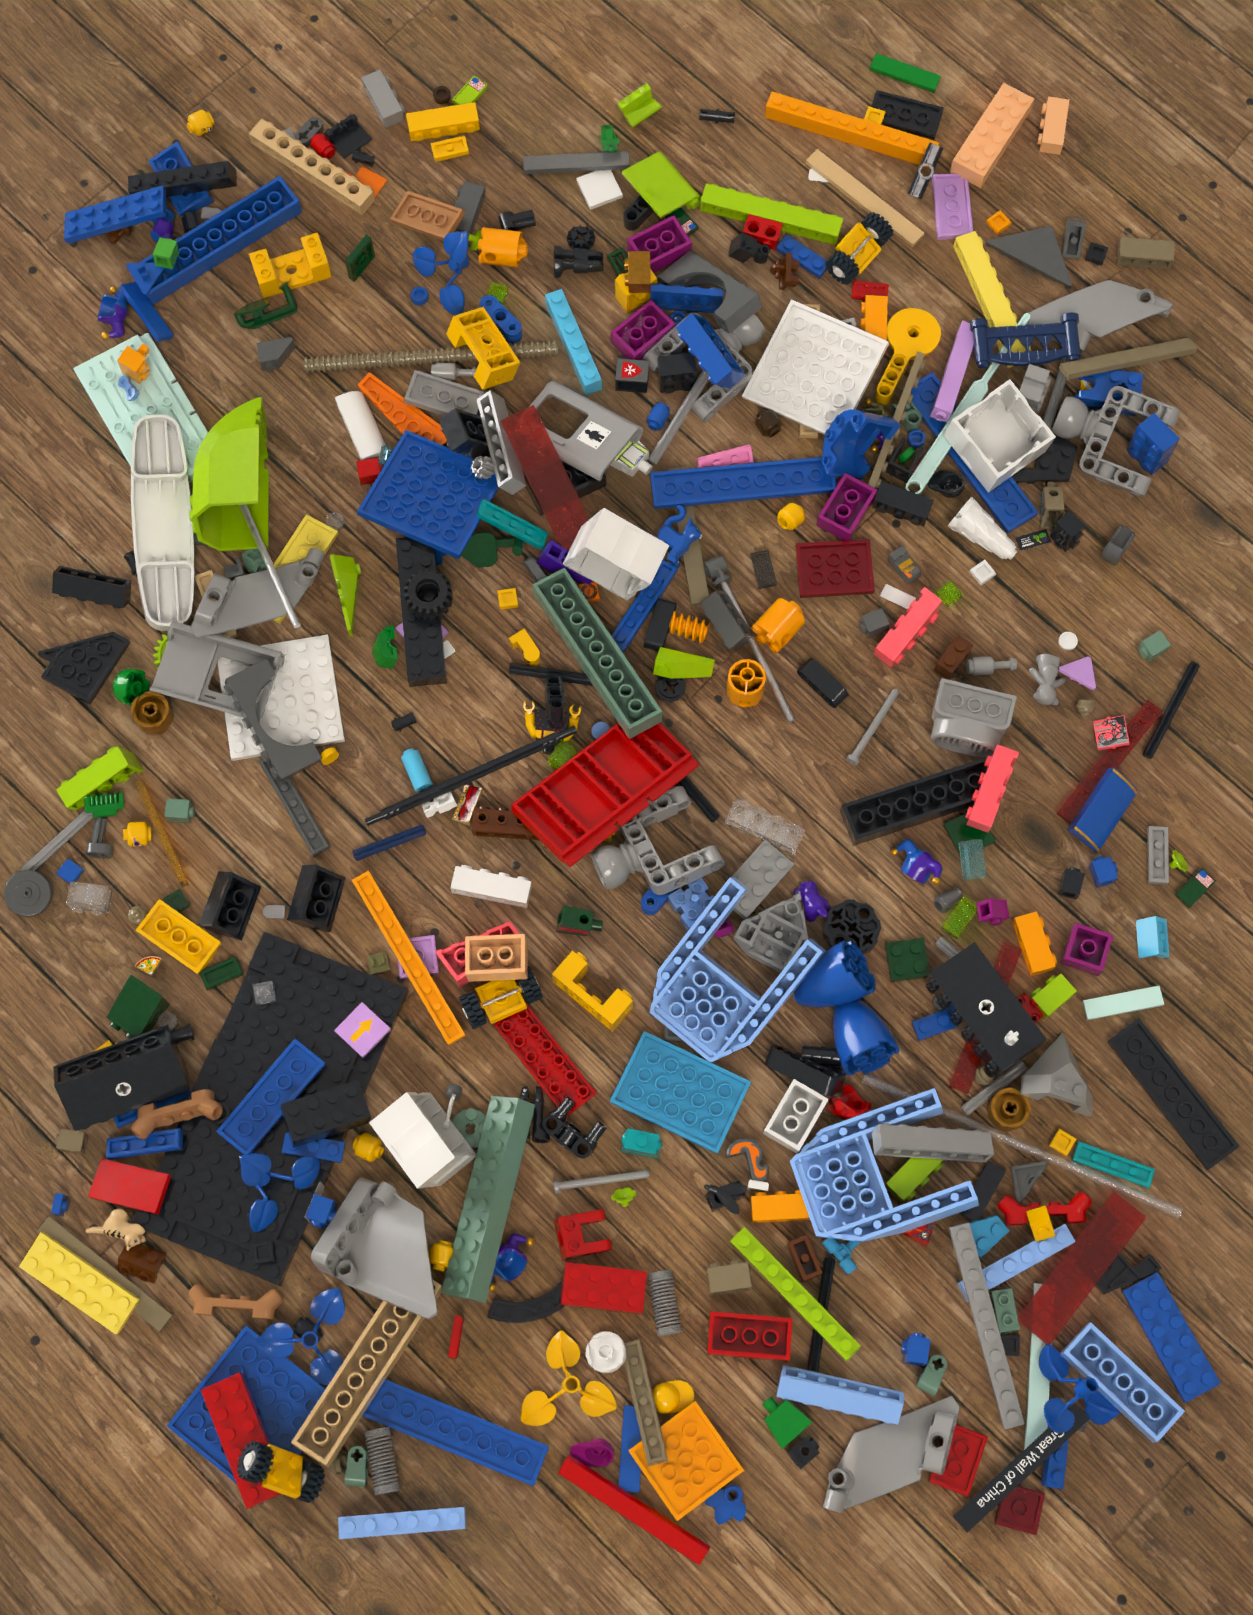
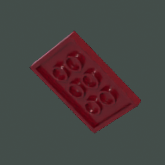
[795,539,875,598]

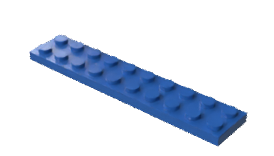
[902,372,1039,534]
[650,457,837,509]
[362,1380,549,1486]

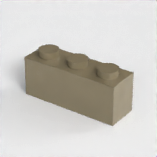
[1117,236,1175,270]

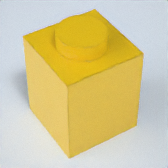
[1026,1206,1055,1242]

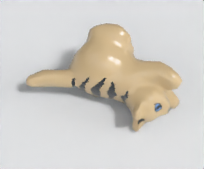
[86,1209,146,1251]

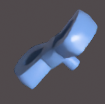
[118,375,139,401]

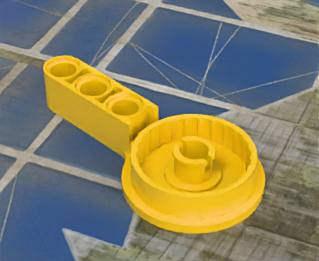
[875,308,941,405]

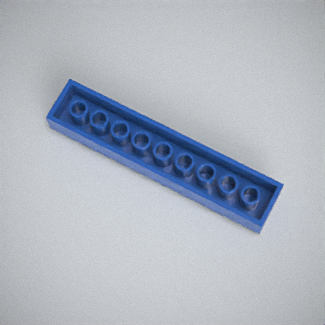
[133,176,302,305]

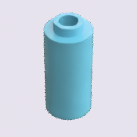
[401,748,433,793]

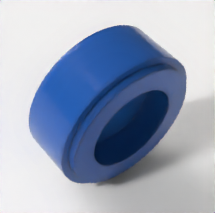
[410,287,429,305]

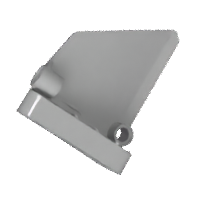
[311,1177,438,1319]

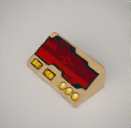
[452,785,483,826]

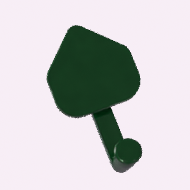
[234,282,298,329]
[461,532,523,568]

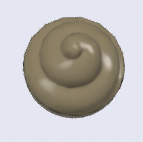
[1076,699,1095,719]
[128,906,148,925]
[975,1066,995,1085]
[328,1453,347,1475]

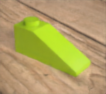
[653,647,715,679]

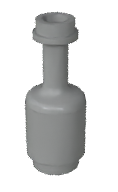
[431,362,477,381]
[966,656,1017,676]

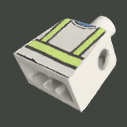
[610,441,653,476]

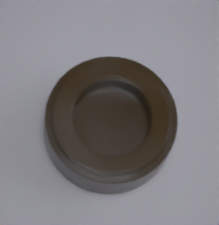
[433,86,451,105]

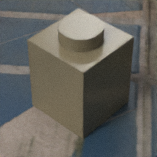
[55,1129,88,1154]

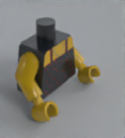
[523,700,582,755]

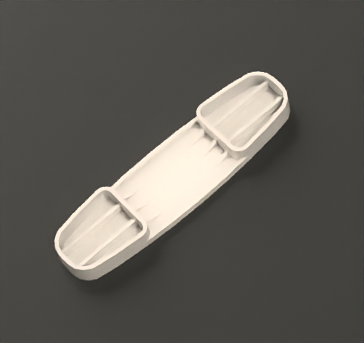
[131,414,194,631]

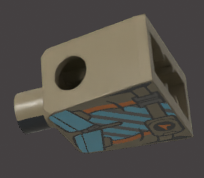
[1040,482,1064,529]

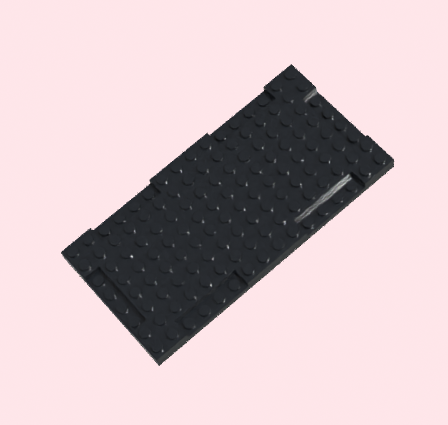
[131,932,409,1287]

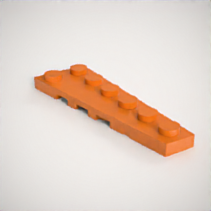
[358,372,447,446]

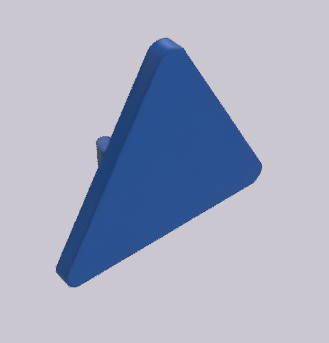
[126,262,165,295]

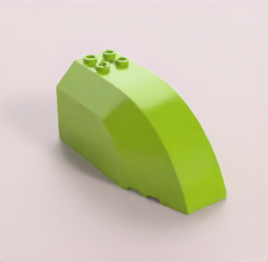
[189,397,269,551]

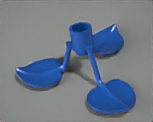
[412,231,469,315]
[239,1153,320,1232]
[257,1288,345,1386]
[1039,1342,1120,1433]

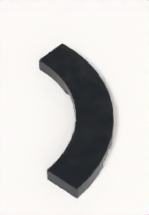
[487,1262,575,1323]

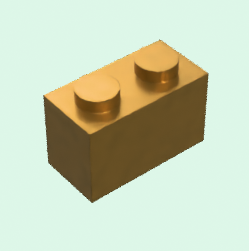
[624,251,651,293]

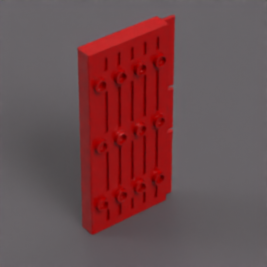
[511,723,700,867]

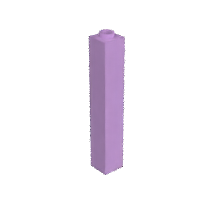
[930,320,974,423]

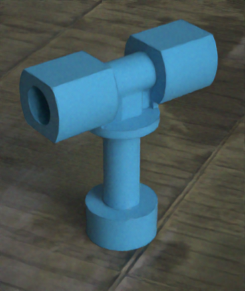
[821,1238,870,1275]

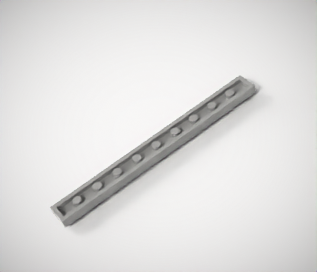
[948,1222,1024,1430]

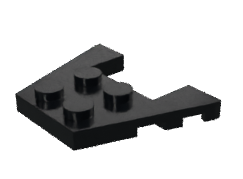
[1013,433,1078,484]
[1075,1208,1162,1295]

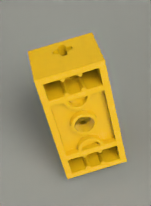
[249,233,331,298]
[446,307,521,390]
[552,950,633,1032]

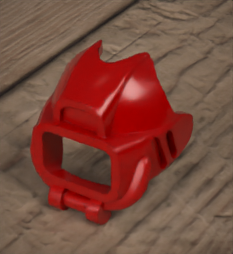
[826,1084,872,1119]

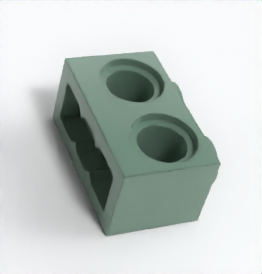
[989,1288,1020,1334]

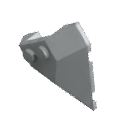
[733,893,808,973]
[1020,1032,1093,1117]

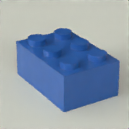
[1127,413,1180,475]

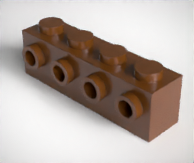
[472,806,540,841]

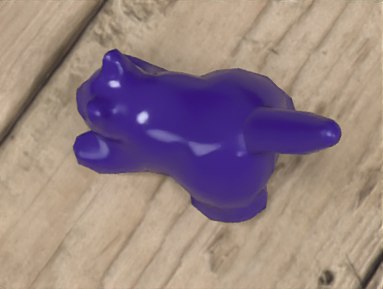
[794,881,831,922]

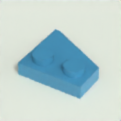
[970,1215,1009,1258]

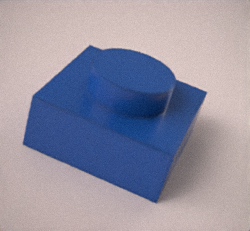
[51,1193,69,1217]

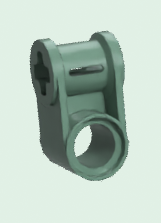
[890,402,922,432]
[915,1354,947,1396]
[344,1445,368,1487]

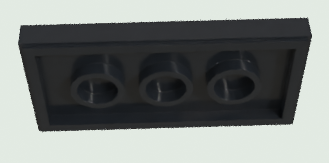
[871,90,944,140]

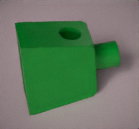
[762,1396,812,1449]

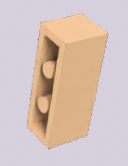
[1037,96,1069,155]

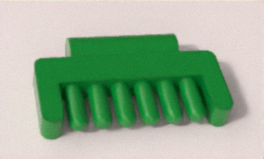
[84,792,124,818]

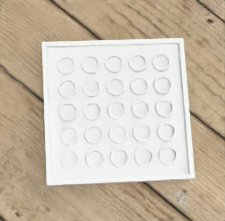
[742,300,889,435]
[217,634,345,761]

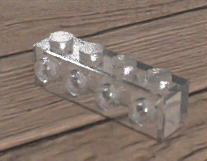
[725,798,806,856]

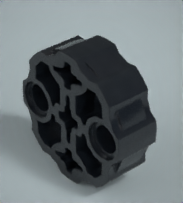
[822,900,881,954]

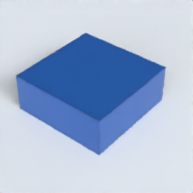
[56,859,84,886]

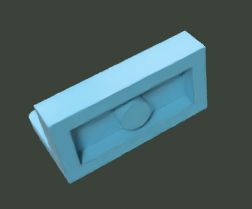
[1136,916,1170,958]

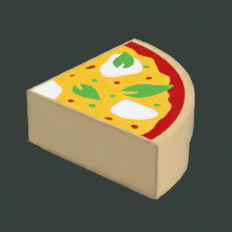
[135,956,162,977]

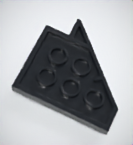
[38,632,130,705]

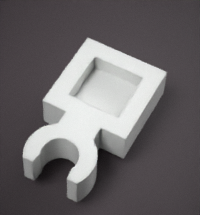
[421,791,457,818]

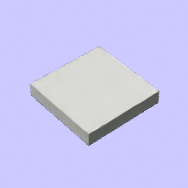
[576,170,623,210]

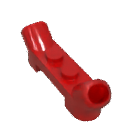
[997,1192,1092,1226]

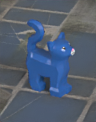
[656,505,702,568]

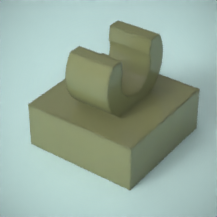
[367,951,391,975]

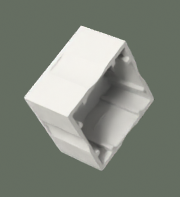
[943,380,1056,493]
[563,508,669,601]
[369,1092,476,1188]

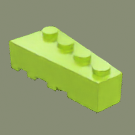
[56,746,144,811]

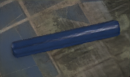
[352,825,426,861]

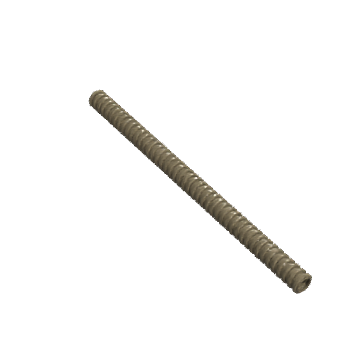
[304,340,558,373]

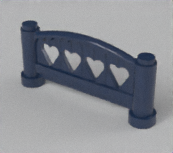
[970,312,1081,368]

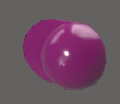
[570,1438,614,1467]

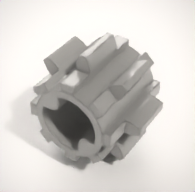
[471,456,495,479]

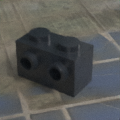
[1050,511,1085,552]

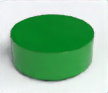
[898,447,916,464]

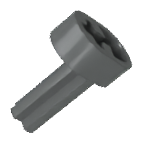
[86,817,114,859]

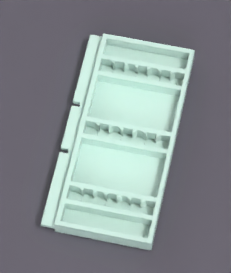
[74,333,208,483]

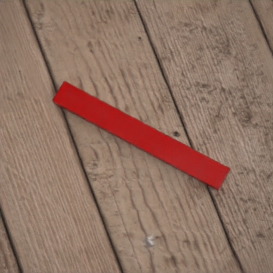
[558,1455,711,1565]

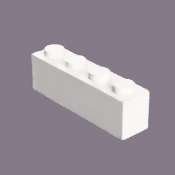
[451,865,532,908]

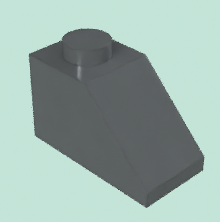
[1062,216,1086,259]
[256,337,295,371]

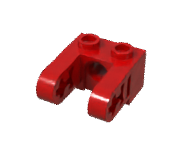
[554,1209,612,1261]

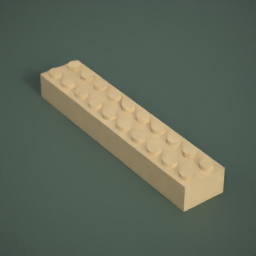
[291,1280,442,1468]

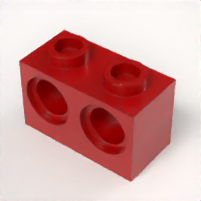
[743,214,783,250]

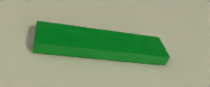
[869,53,941,93]

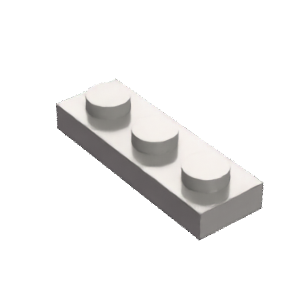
[1147,826,1169,885]

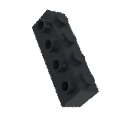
[52,566,131,608]

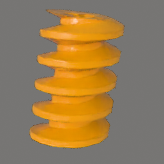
[669,611,710,644]

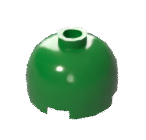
[113,669,149,706]

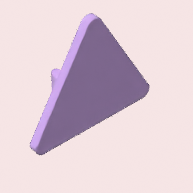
[1058,657,1096,690]

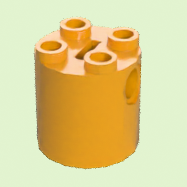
[478,227,528,268]
[751,598,805,654]
[726,659,766,707]

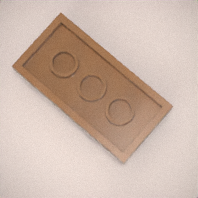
[390,191,466,241]

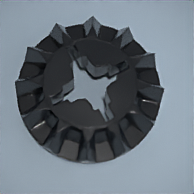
[567,224,595,250]
[655,676,686,703]

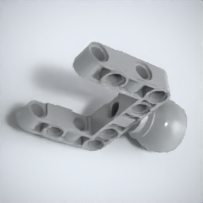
[642,313,766,422]
[1052,386,1181,497]
[590,786,725,895]

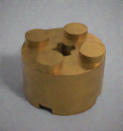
[131,691,173,734]
[988,1088,1031,1131]

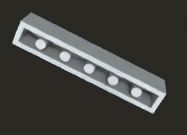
[477,390,526,495]
[872,1123,994,1163]

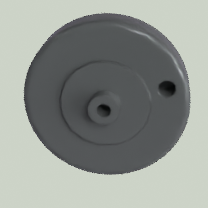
[4,870,53,917]

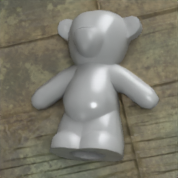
[1029,654,1066,706]

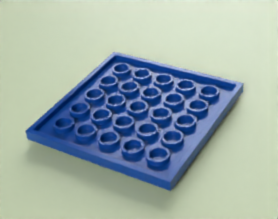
[357,430,499,559]
[167,1325,326,1504]

